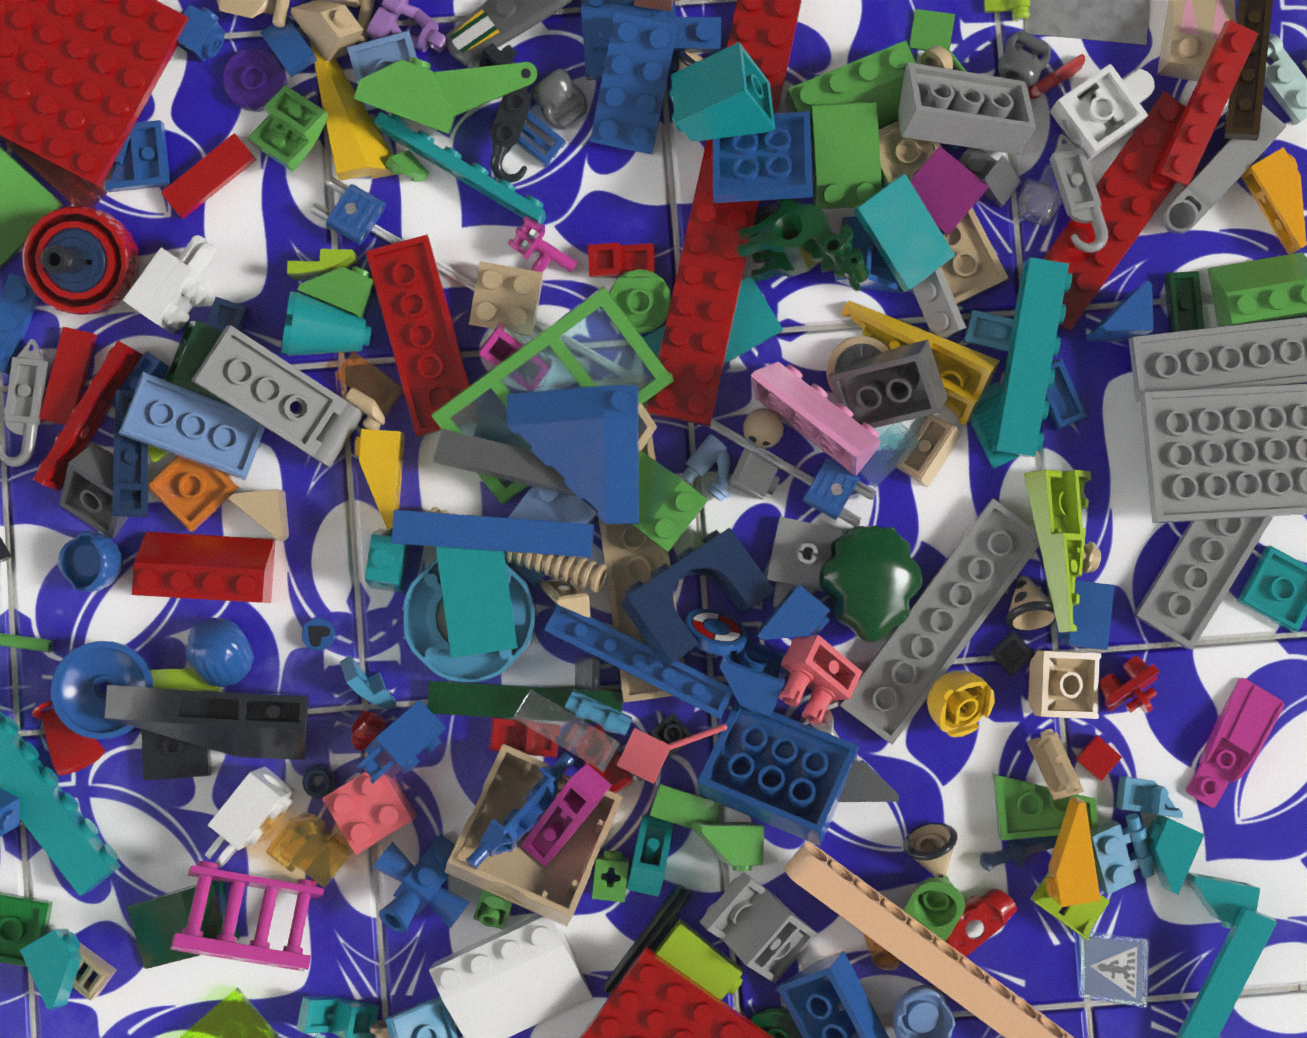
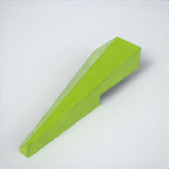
[1024,469,1091,633]

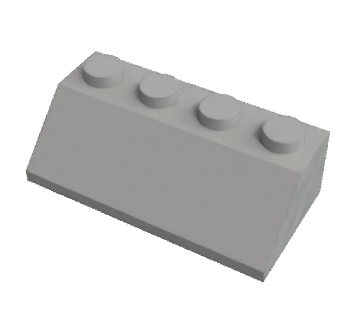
[898,62,1036,155]

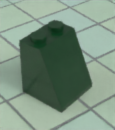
[165,321,270,405]

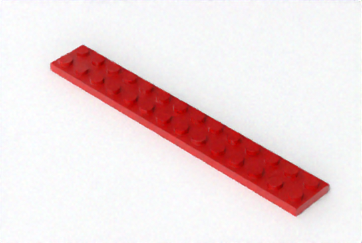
[647,0,802,427]

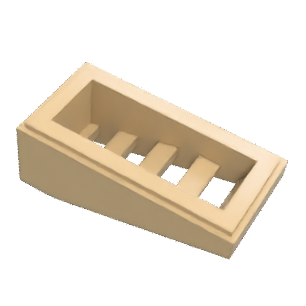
[73,943,117,1001]

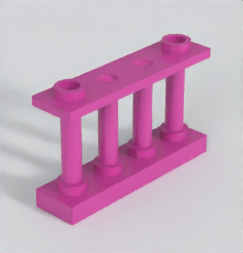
[170,861,324,972]

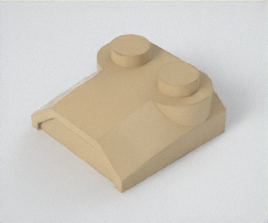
[1028,650,1101,719]

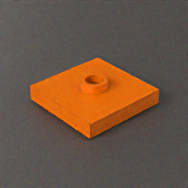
[148,456,240,532]

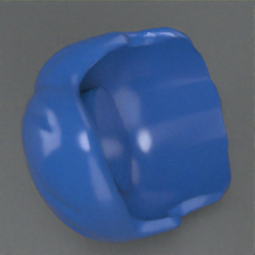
[58,531,123,592]
[185,618,254,687]

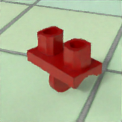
[1098,655,1160,714]

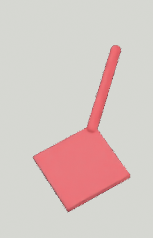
[617,724,727,784]

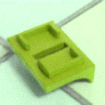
[1030,872,1110,940]

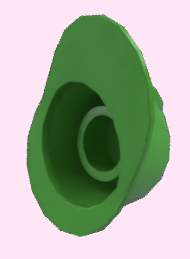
[903,874,965,941]

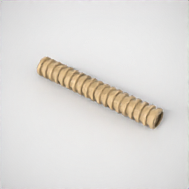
[428,507,607,593]

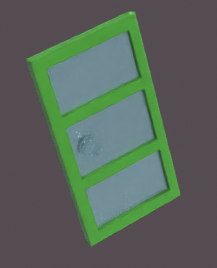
[431,286,674,505]

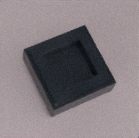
[988,631,1035,676]

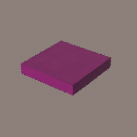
[910,146,989,238]

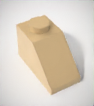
[290,0,363,62]

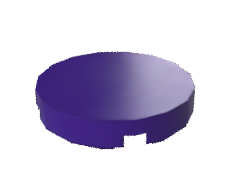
[223,47,288,112]

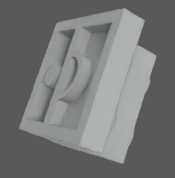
[699,871,817,983]

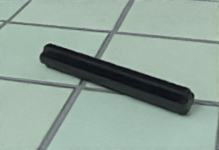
[603,884,691,995]

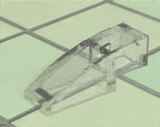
[513,689,620,772]

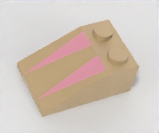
[1157,0,1236,82]

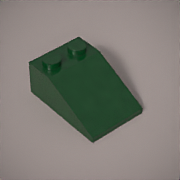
[127,880,240,969]

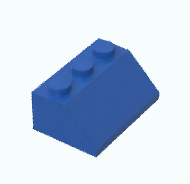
[777,951,889,1038]

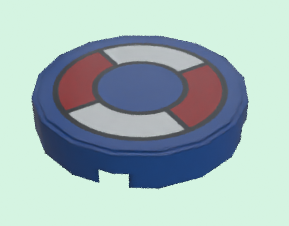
[684,609,748,656]

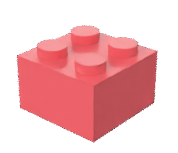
[322,772,418,855]

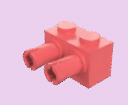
[779,635,862,725]

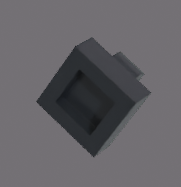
[479,43,518,67]

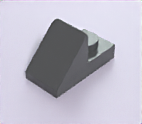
[958,147,1021,208]

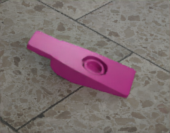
[1185,678,1285,808]

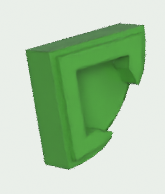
[385,150,430,182]

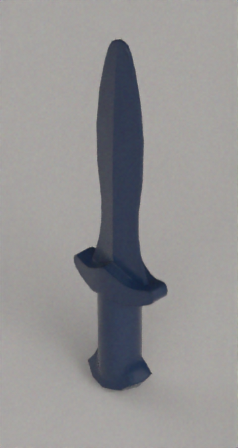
[980,835,1058,872]

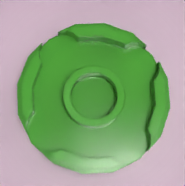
[609,269,672,334]

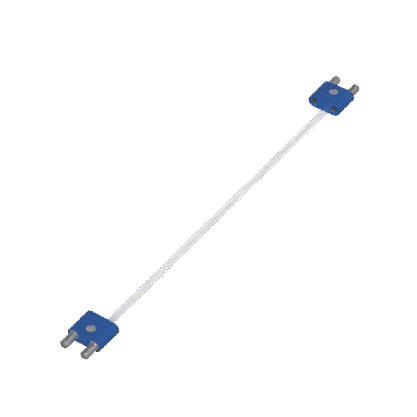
[310,177,877,526]

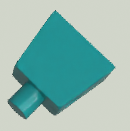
[365,528,411,593]

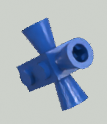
[372,834,470,933]

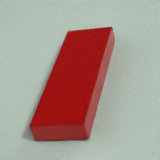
[161,133,257,219]
[39,326,98,425]

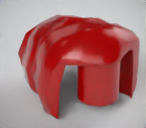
[351,710,388,751]

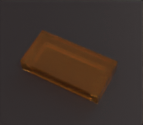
[335,352,404,416]

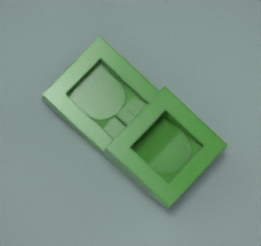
[650,783,721,828]

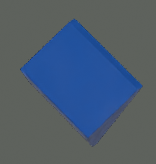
[1085,280,1153,342]

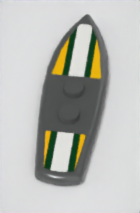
[445,0,572,65]

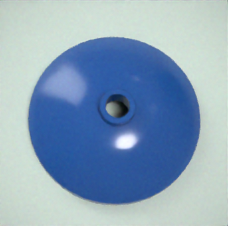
[51,641,154,739]

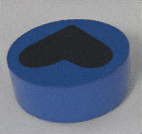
[302,618,336,651]

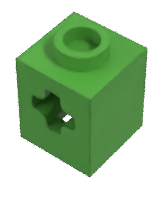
[592,850,629,902]

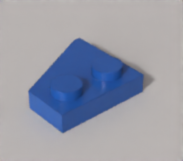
[105,120,170,192]

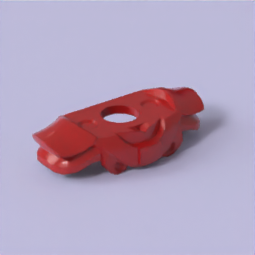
[945,889,1017,957]

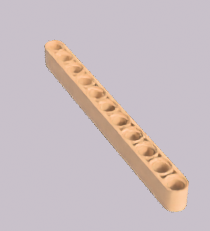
[784,842,1075,1038]

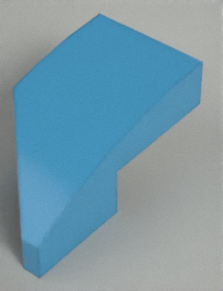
[340,655,397,710]
[1116,776,1183,818]

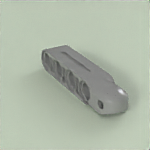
[1162,105,1286,234]

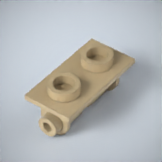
[1027,729,1084,801]

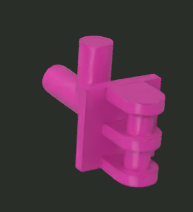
[507,216,577,272]

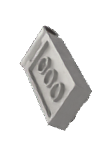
[191,325,365,468]

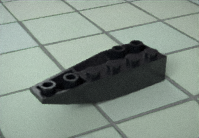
[105,685,309,760]

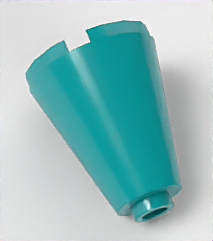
[281,291,371,356]

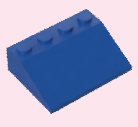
[697,700,859,846]

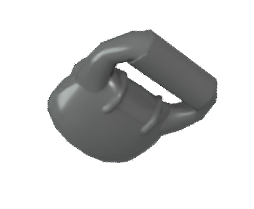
[998,31,1051,87]
[530,68,588,130]

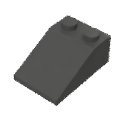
[829,339,948,428]

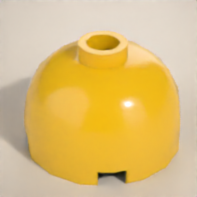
[927,670,995,737]

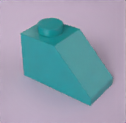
[627,814,674,897]
[1146,815,1205,895]
[1185,872,1261,929]
[20,929,82,1010]

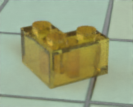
[265,812,354,888]

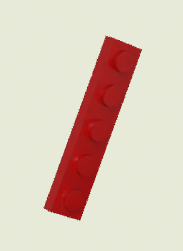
[1156,20,1259,186]
[33,340,143,491]

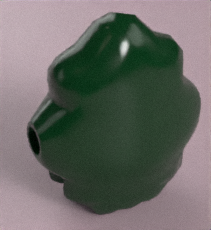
[819,526,922,643]

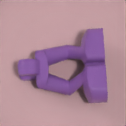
[366,0,446,53]

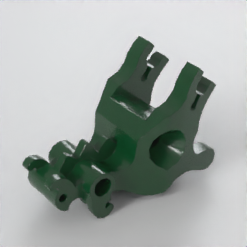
[737,199,869,291]

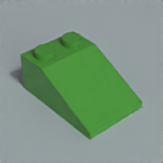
[811,101,881,209]
[630,450,708,553]

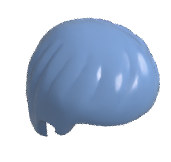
[893,985,955,1038]

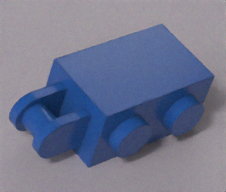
[357,700,446,784]

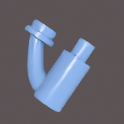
[681,434,730,502]

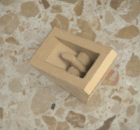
[228,489,289,541]

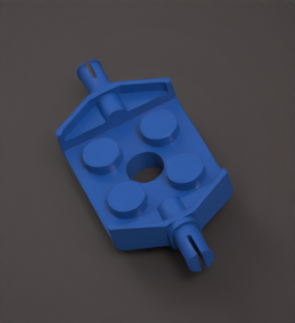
[466,753,574,870]

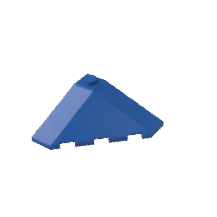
[507,385,639,524]

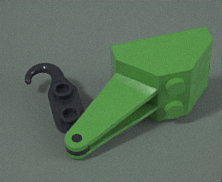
[354,56,537,183]

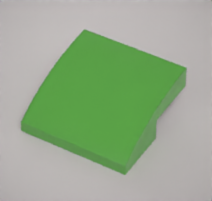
[247,85,329,172]

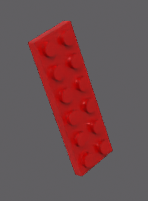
[366,234,479,437]

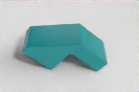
[296,996,379,1038]

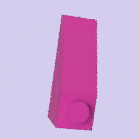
[521,764,612,868]

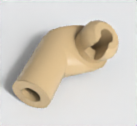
[345,388,385,430]

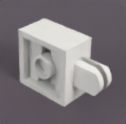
[1049,64,1155,161]
[122,235,216,334]
[205,766,295,868]

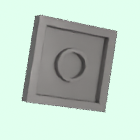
[766,517,843,592]

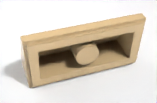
[895,415,961,487]
[540,579,590,618]

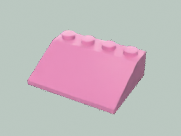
[751,362,881,476]

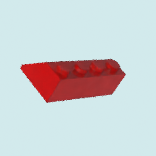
[131,532,276,603]

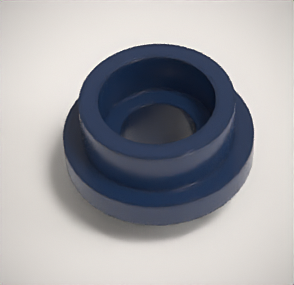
[302,765,336,798]

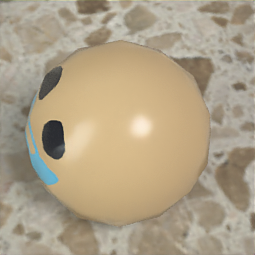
[743,408,784,449]

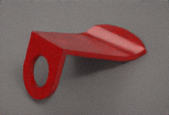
[32,700,105,776]

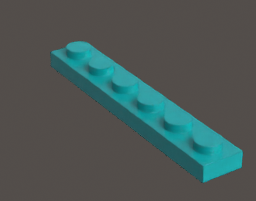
[374,111,546,224]

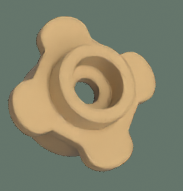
[1082,542,1101,573]

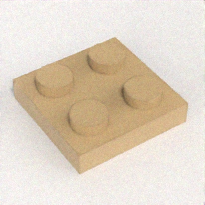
[469,261,544,336]

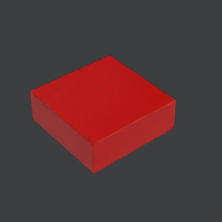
[1074,735,1122,781]

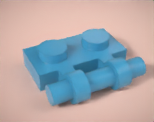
[564,690,632,736]
[1090,813,1155,895]

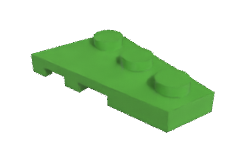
[993,774,1099,840]

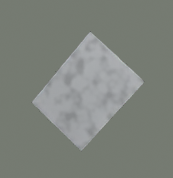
[1025,0,1150,45]

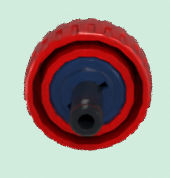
[22,206,140,315]

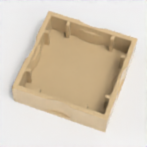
[445,744,623,927]

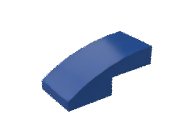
[260,17,317,78]

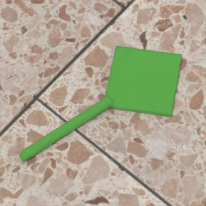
[909,9,967,72]

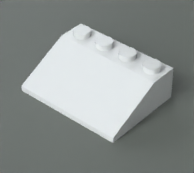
[429,914,593,1038]

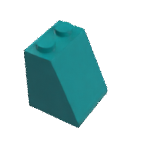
[670,42,775,142]

